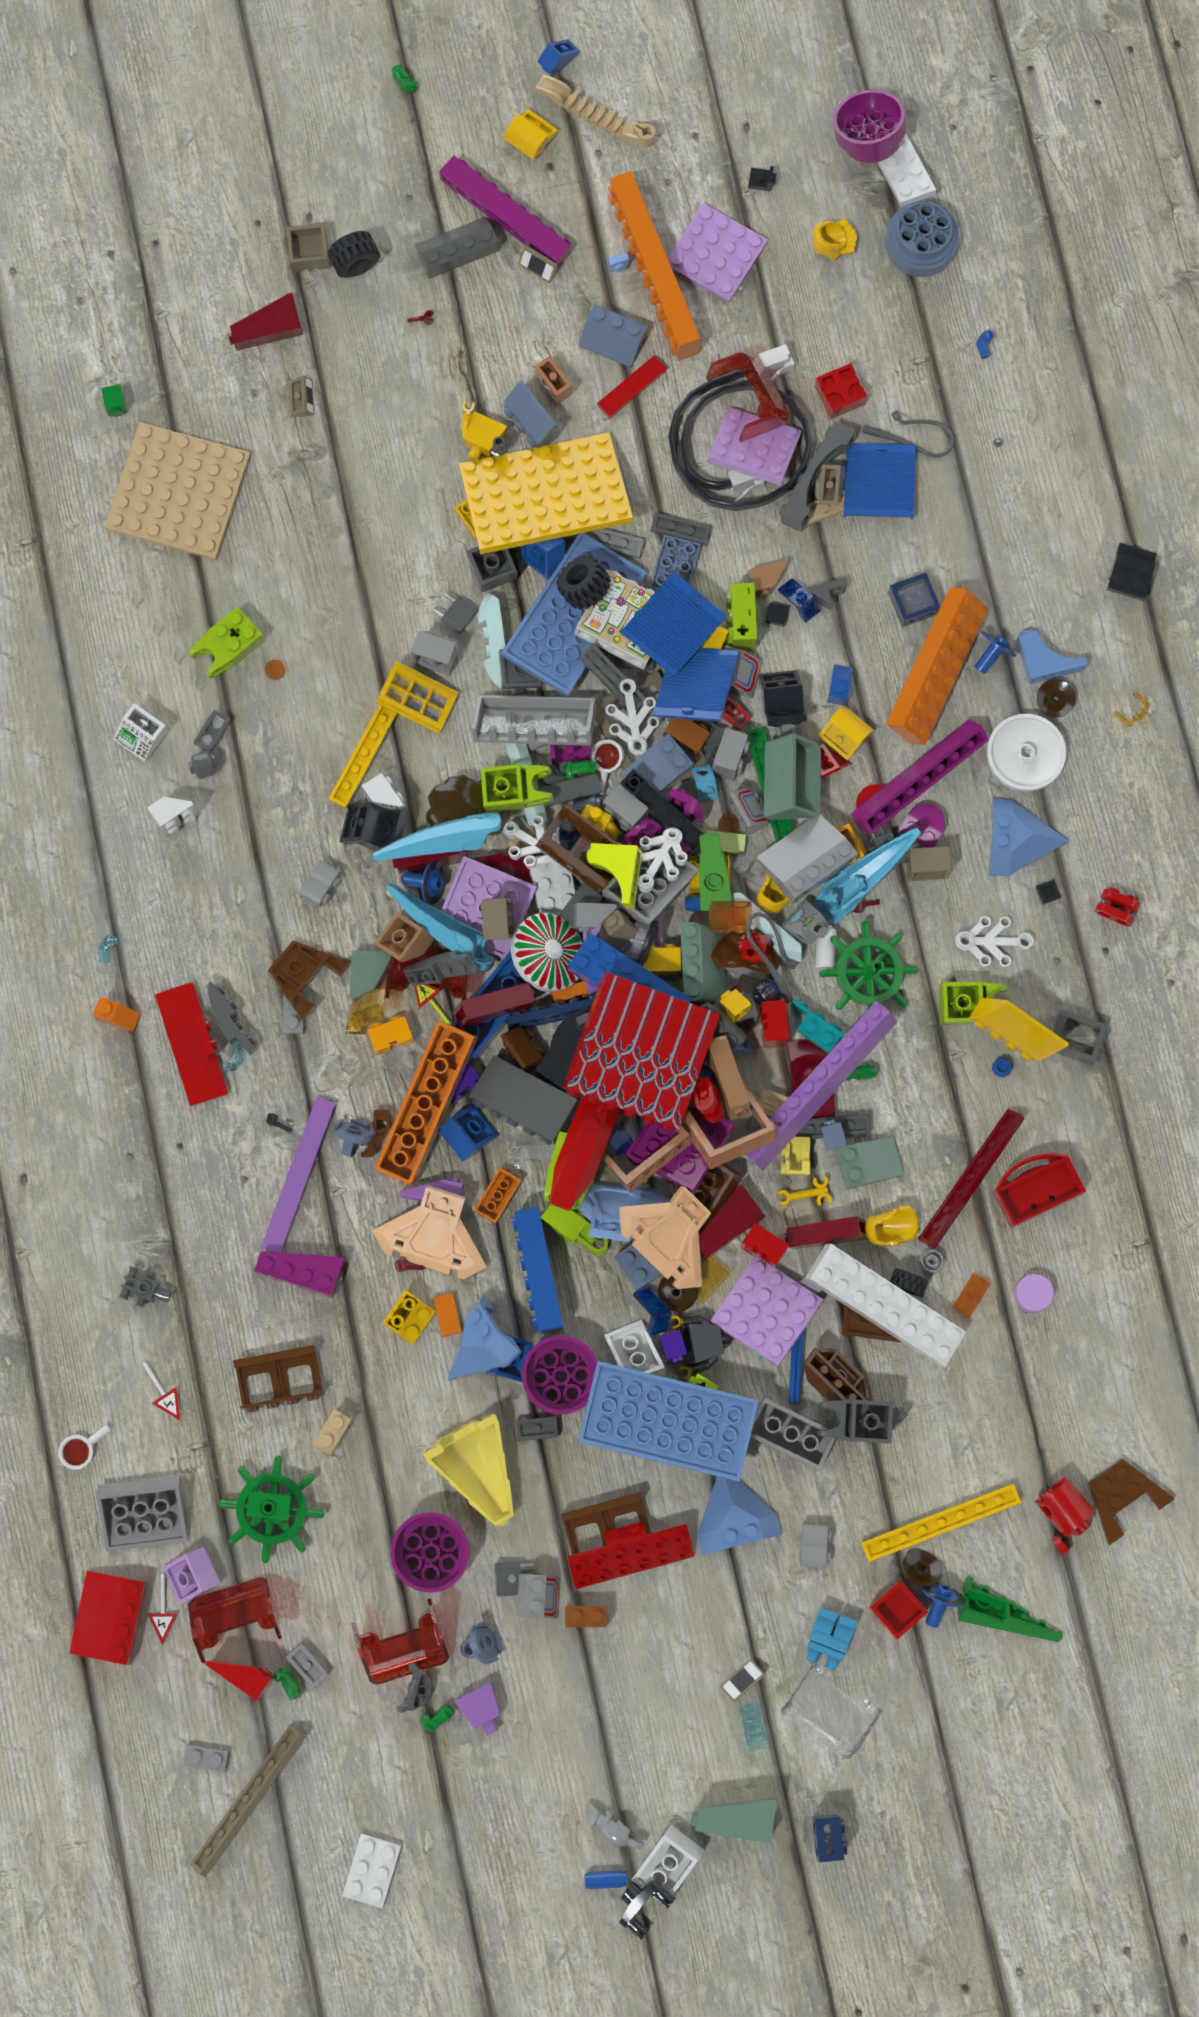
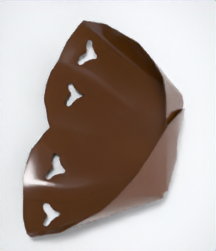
[711,930,779,974]

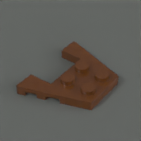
[268,941,352,1021]
[1088,1459,1175,1545]

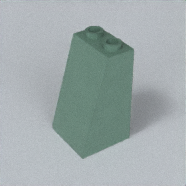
[691,1798,777,1844]

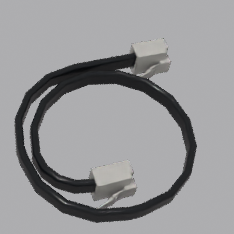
[668,344,812,511]

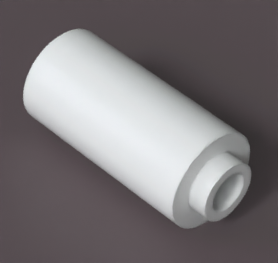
[815,925,837,970]

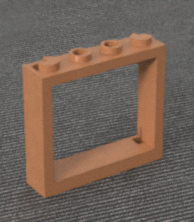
[681,1078,777,1169]
[601,1109,693,1193]

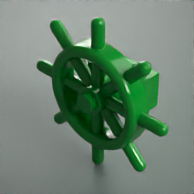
[219,1455,325,1563]

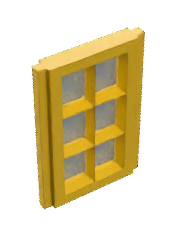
[376,661,459,734]

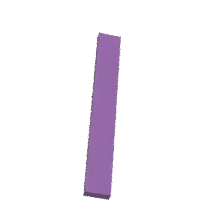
[261,1097,336,1253]

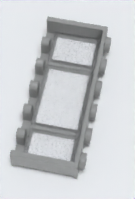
[472,695,596,745]

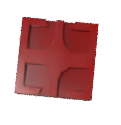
[815,363,867,419]
[759,1000,789,1049]
[740,1223,789,1268]
[868,1580,928,1640]

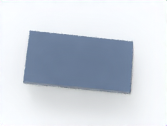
[649,535,701,592]

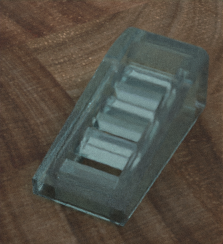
[738,1703,769,1752]

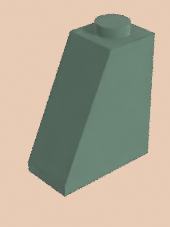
[349,950,393,1005]

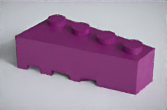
[254,1252,346,1298]

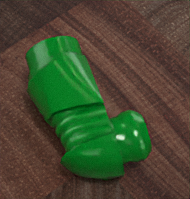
[391,65,418,94]
[563,760,596,780]
[846,1064,877,1081]
[273,1667,301,1700]
[420,1704,455,1732]

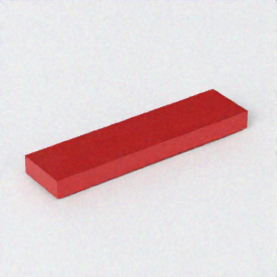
[597,355,667,419]

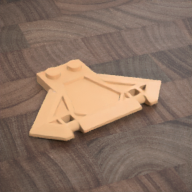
[372,1185,487,1279]
[619,1186,711,1289]

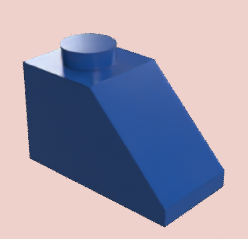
[537,39,581,74]
[827,665,853,705]

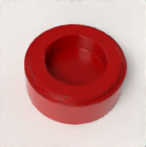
[1052,1535,1070,1556]

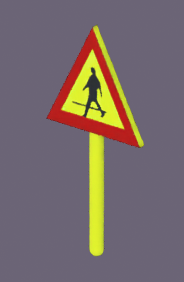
[414,984,451,1024]

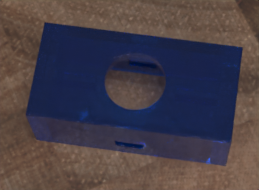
[607,1123,634,1156]

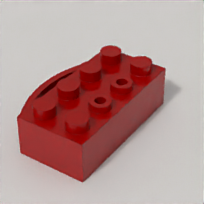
[993,1153,1086,1229]

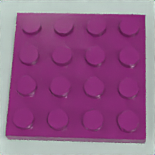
[625,1105,735,1193]

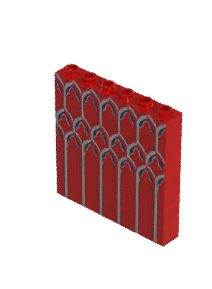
[562,972,720,1132]

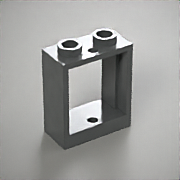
[1053,1010,1109,1066]

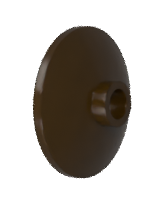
[1036,679,1076,718]
[658,1271,698,1312]
[902,1550,942,1587]

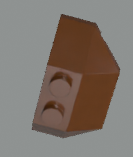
[803,1348,872,1401]

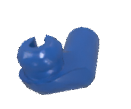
[976,330,994,359]

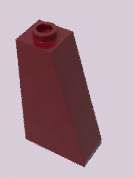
[228,293,303,351]
[392,850,468,874]
[453,983,536,1030]
[699,1184,765,1261]
[784,1216,868,1249]

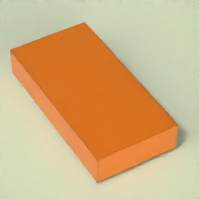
[433,1293,462,1337]

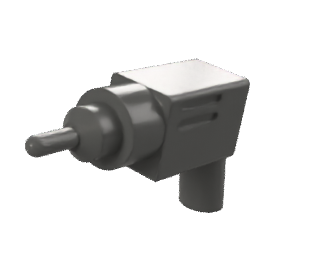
[701,720,725,765]

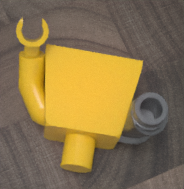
[461,400,508,461]
[560,805,619,842]

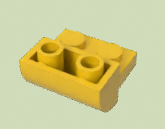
[503,109,558,160]
[818,705,875,760]
[382,1289,436,1345]

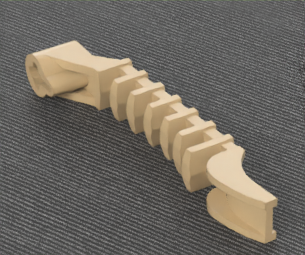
[535,74,655,147]

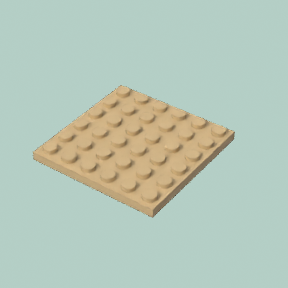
[104,422,250,560]

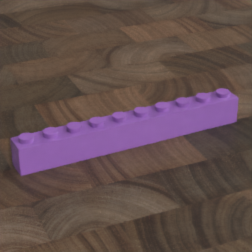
[745,1001,898,1171]

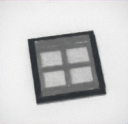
[616,917,659,966]

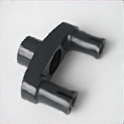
[619,1878,676,1940]

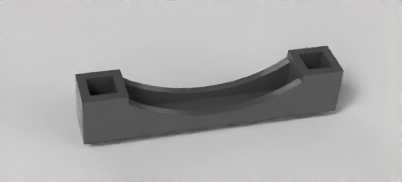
[779,421,856,532]

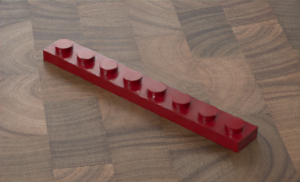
[918,1109,1025,1249]

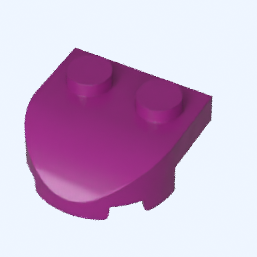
[668,788,704,824]
[898,803,946,848]
[622,817,663,849]

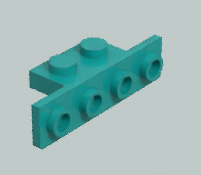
[791,999,845,1054]

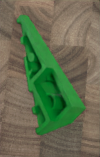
[958,1576,1063,1642]

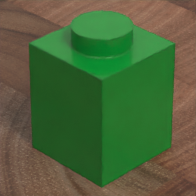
[101,384,127,417]

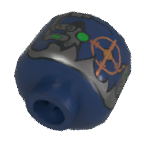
[752,977,782,1005]

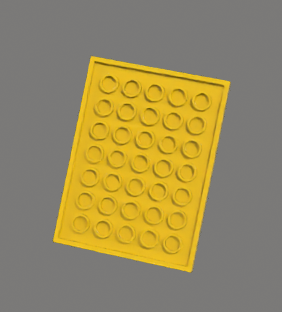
[459,432,633,554]

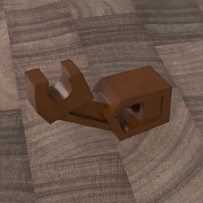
[361,1109,391,1158]

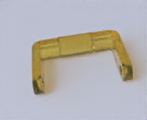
[1114,691,1150,727]

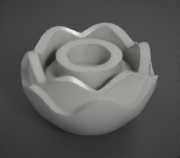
[919,1249,945,1274]

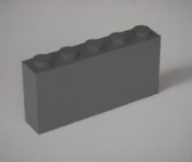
[469,1055,580,1146]

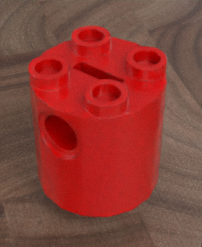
[1035,1476,1096,1537]

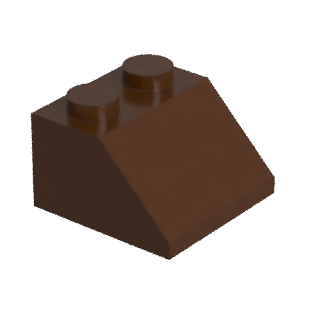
[500,1026,544,1073]

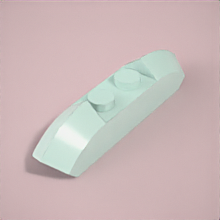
[478,594,505,688]
[505,743,548,826]
[728,893,801,962]

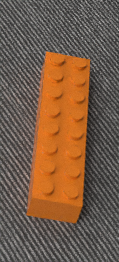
[886,587,989,745]
[374,1020,478,1185]

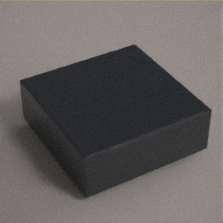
[765,603,788,627]
[1035,879,1061,905]

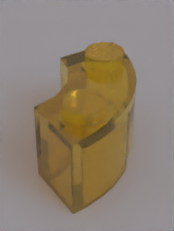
[345,989,386,1034]

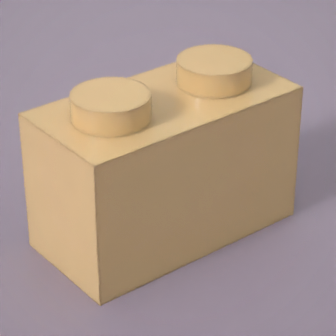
[313,1409,353,1456]

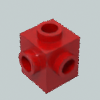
[739,932,770,962]

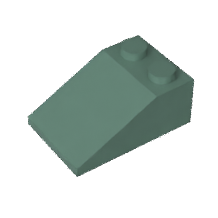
[835,1137,904,1190]

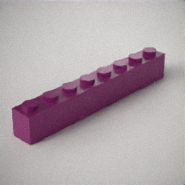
[439,155,571,268]
[851,719,989,835]

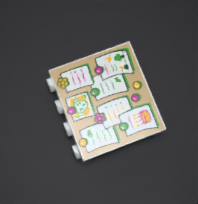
[574,569,655,670]

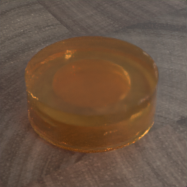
[265,660,285,680]
[718,814,738,833]

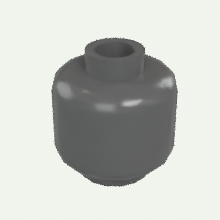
[188,751,219,779]

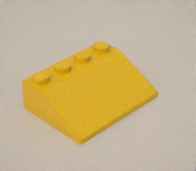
[969,998,1069,1062]

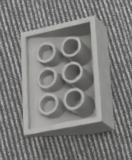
[756,813,858,905]
[602,836,699,925]
[96,1475,188,1552]

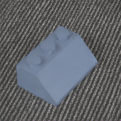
[579,304,647,368]
[503,380,557,449]

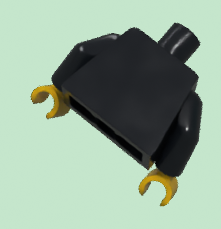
[671,1316,731,1379]

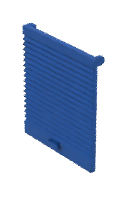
[843,443,916,520]
[620,571,727,678]
[652,648,740,722]

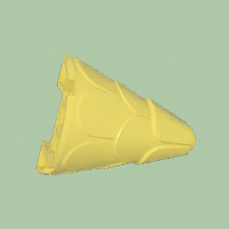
[422,1414,514,1527]

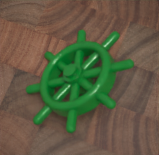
[819,921,918,1010]

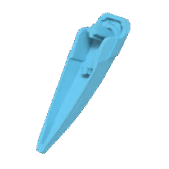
[372,812,501,861]
[813,828,921,925]
[387,883,495,972]

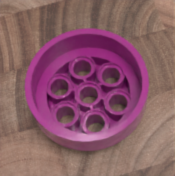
[833,90,907,163]
[522,1336,598,1415]
[390,1512,470,1593]

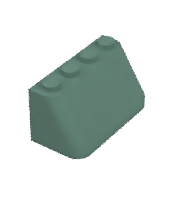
[764,733,821,820]
[680,922,726,1007]

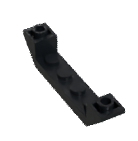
[620,768,722,856]

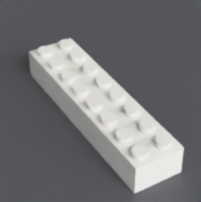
[804,1244,966,1367]

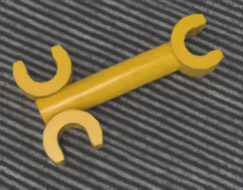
[777,1176,832,1206]

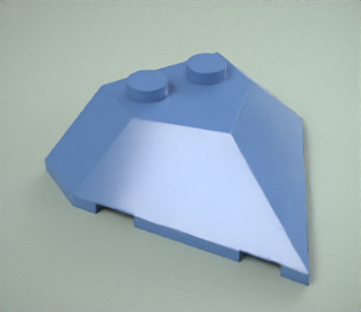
[989,798,1069,876]
[447,1296,522,1381]
[697,1477,782,1555]

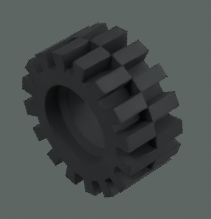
[890,1268,929,1297]

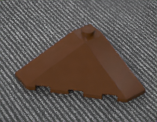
[668,1163,744,1235]

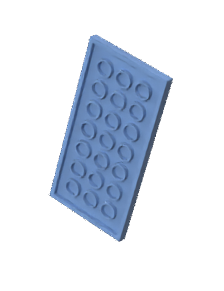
[501,533,647,697]
[578,1361,759,1482]

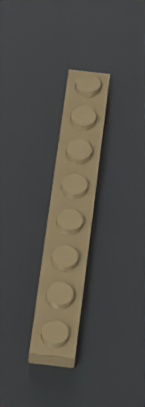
[190,1724,306,1877]

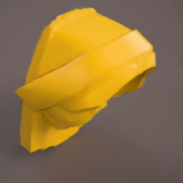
[812,219,857,261]

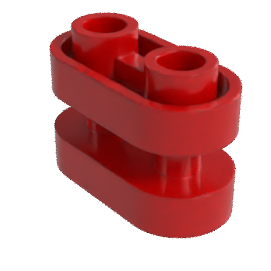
[1095,887,1141,927]
[693,1077,725,1123]

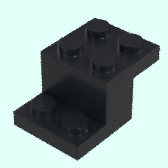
[1107,542,1157,601]
[759,670,807,727]
[339,802,407,851]

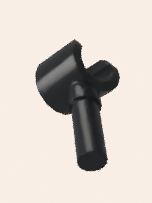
[266,1113,292,1133]

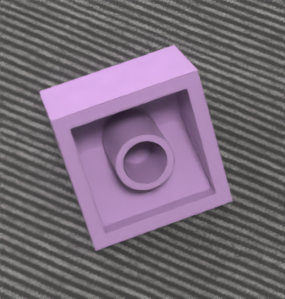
[163,1547,221,1605]

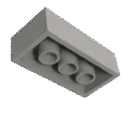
[750,1397,835,1472]

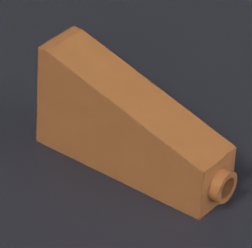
[707,1035,750,1120]

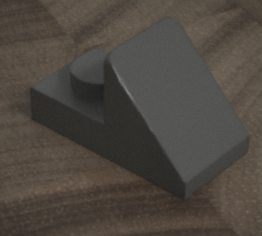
[806,578,847,610]

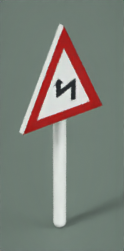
[143,1362,181,1421]
[148,1574,178,1645]

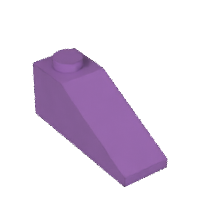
[399,1177,464,1202]

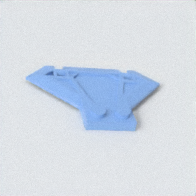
[577,1181,670,1242]

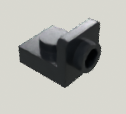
[748,166,777,191]

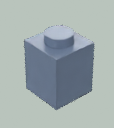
[819,1119,847,1151]

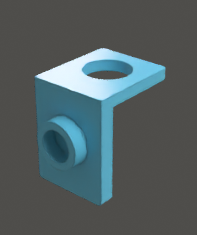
[691,764,718,803]

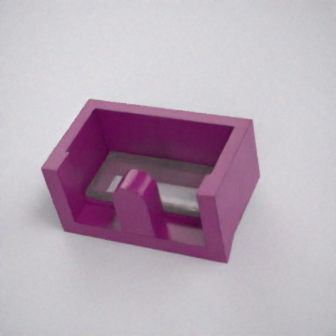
[549,734,591,765]

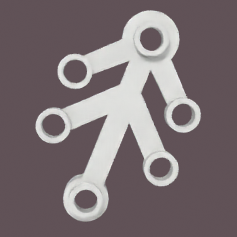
[605,679,659,755]
[503,815,561,869]
[638,828,687,893]
[955,916,1034,968]

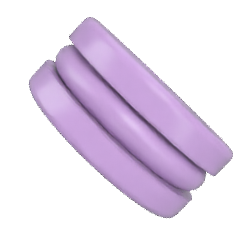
[1015,1274,1054,1313]

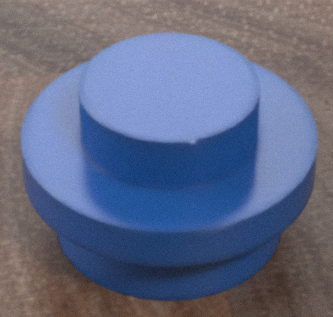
[992,1057,1012,1078]

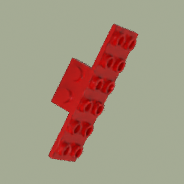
[155,982,228,1106]
[567,1521,694,1589]

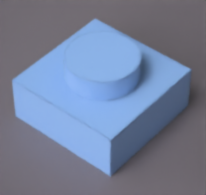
[608,253,629,273]

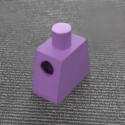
[455,1682,501,1736]

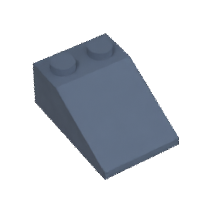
[620,733,693,794]

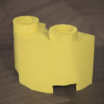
[781,1137,810,1176]

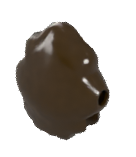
[426,774,486,826]

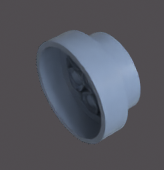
[885,202,959,277]

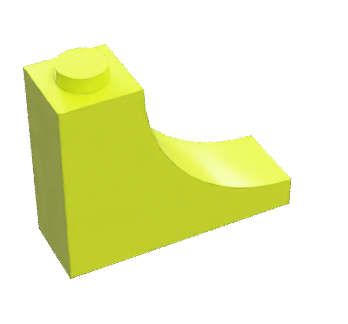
[587,843,642,909]

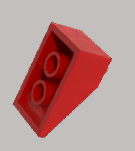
[205,1660,274,1701]

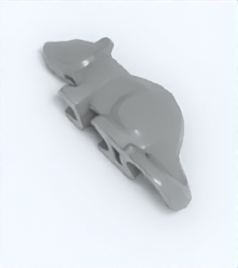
[586,1803,645,1849]

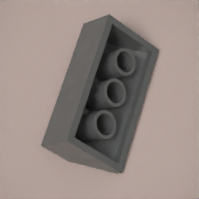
[414,217,499,279]

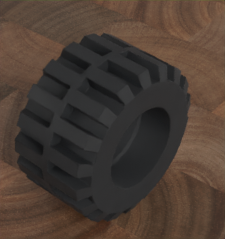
[327,231,381,278]
[556,555,611,610]

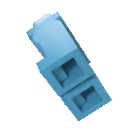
[806,1607,858,1671]

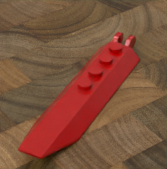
[550,1096,621,1211]

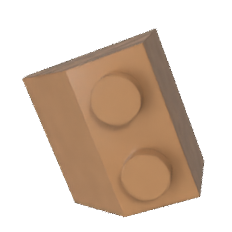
[374,912,435,962]

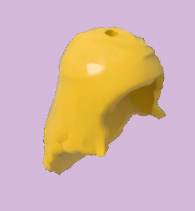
[756,873,790,914]
[865,1205,919,1246]

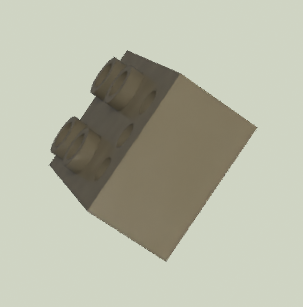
[481,898,515,940]

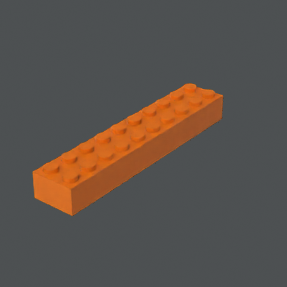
[608,171,701,361]

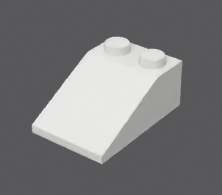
[604,1320,667,1378]
[632,1825,705,1904]

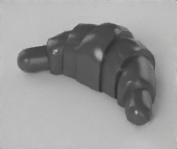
[397,1662,432,1713]

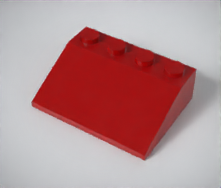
[69,1571,148,1665]

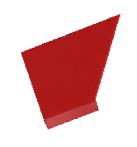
[819,744,853,778]

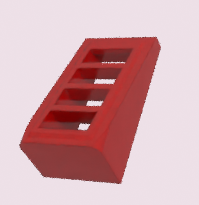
[722,696,752,731]

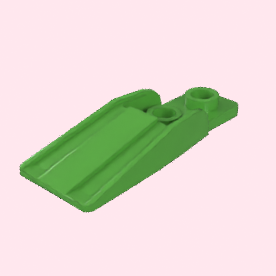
[699,833,733,911]

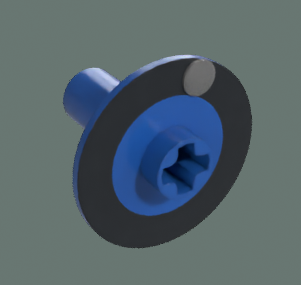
[974,631,1017,674]
[402,861,446,905]
[921,1583,965,1628]

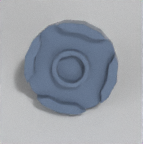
[333,1119,374,1158]
[460,1622,502,1665]

